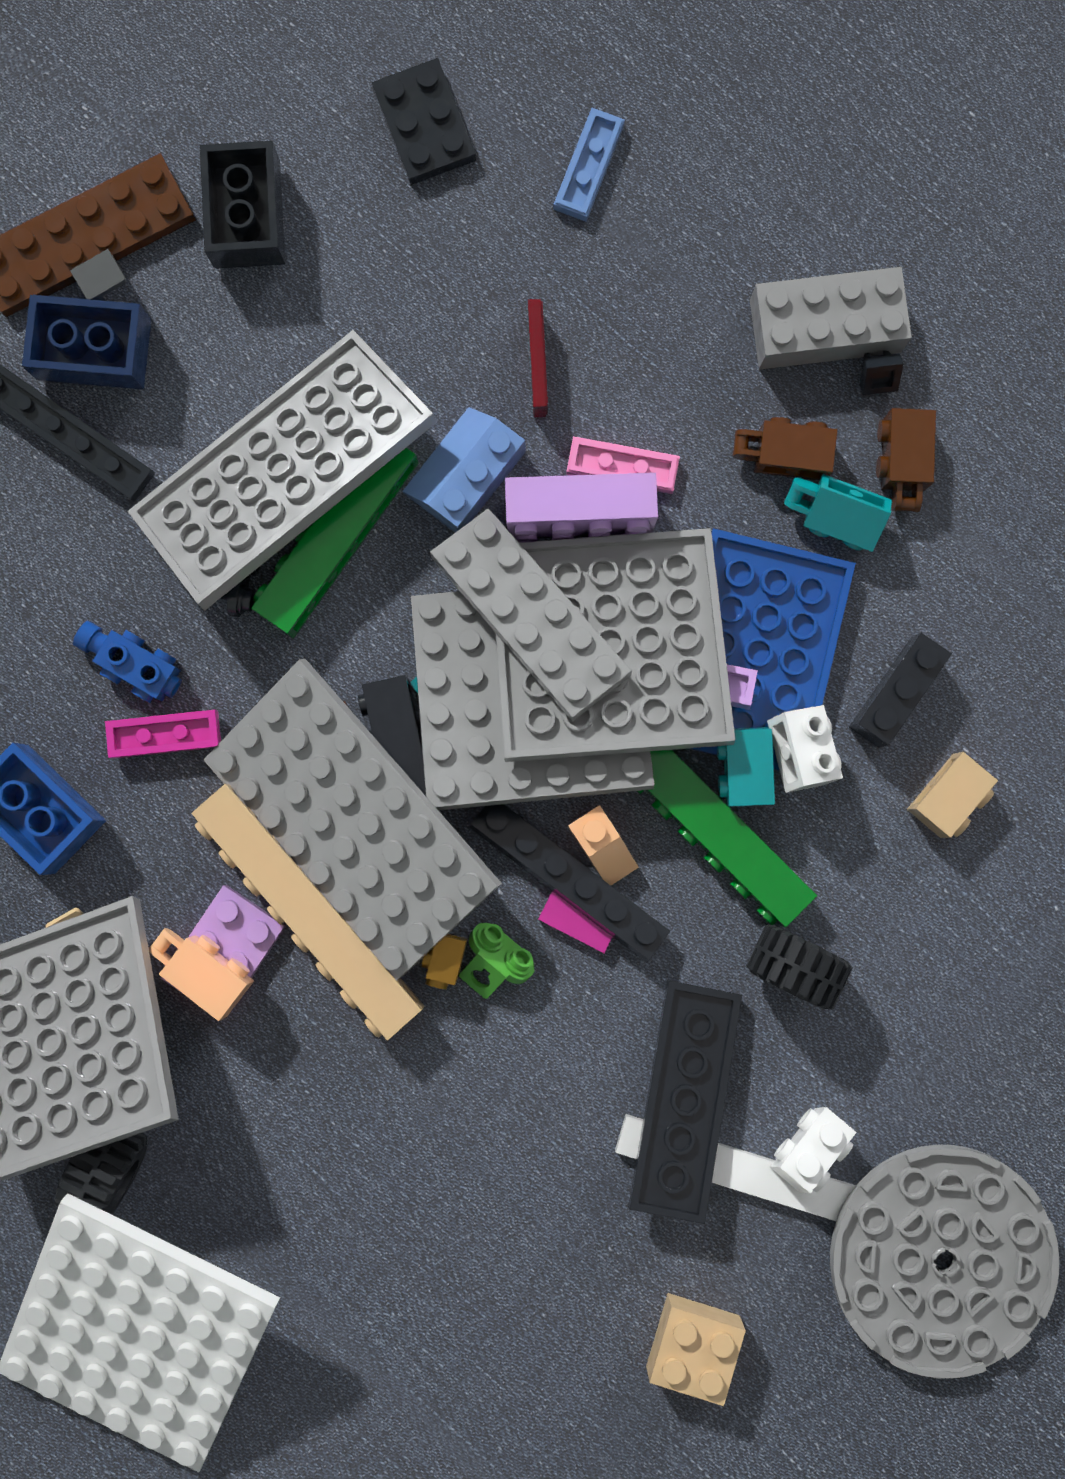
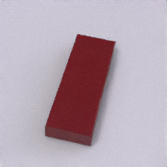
[528,299,548,418]

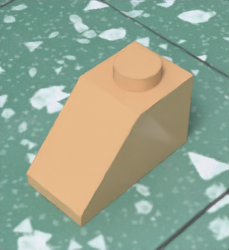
[568,805,639,885]

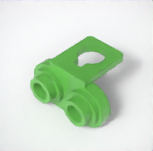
[459,923,534,999]

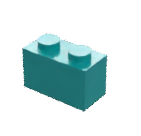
[717,727,775,806]

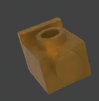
[422,934,468,989]

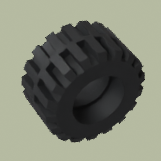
[746,925,853,1009]
[55,1133,148,1215]

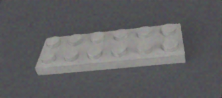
[430,508,632,722]

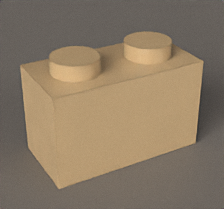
[907,752,998,838]

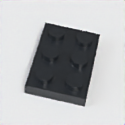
[371,58,476,185]

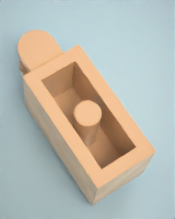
[149,928,254,1021]

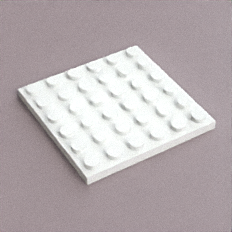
[0,1193,280,1472]

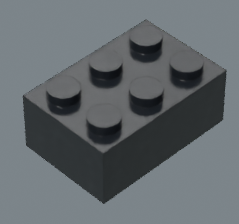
[199,140,285,269]

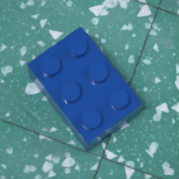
[0,742,106,875]

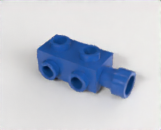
[73,621,182,703]

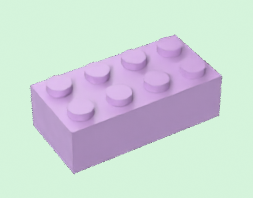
[505,473,658,543]

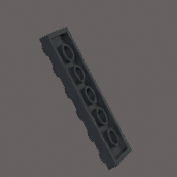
[628,980,742,1224]

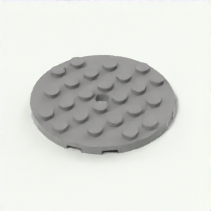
[830,1145,1059,1378]

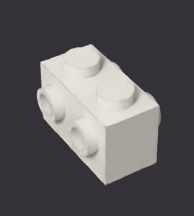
[767,705,843,793]
[770,1107,856,1194]

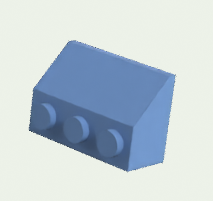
[402,407,526,533]

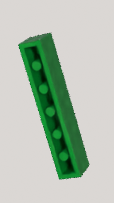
[251,448,419,639]
[636,750,817,927]

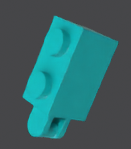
[784,474,892,552]

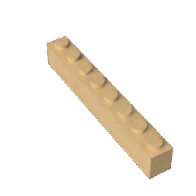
[191,784,425,1041]

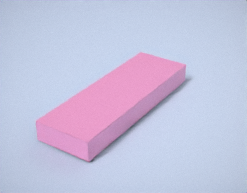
[566,436,680,494]

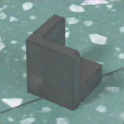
[70,249,127,301]

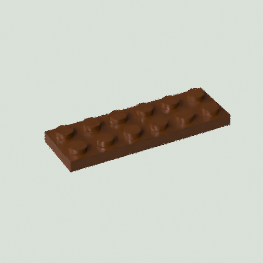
[0,153,196,317]

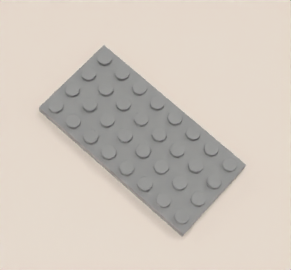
[128,330,438,611]
[204,659,502,981]

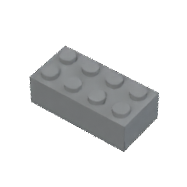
[750,267,912,370]

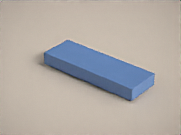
[553,108,625,222]

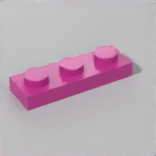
[105,710,221,759]

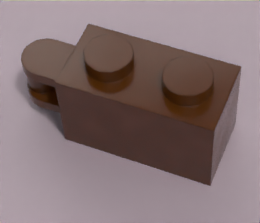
[876,408,936,512]
[732,417,838,481]

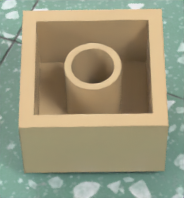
[646,1293,746,1406]

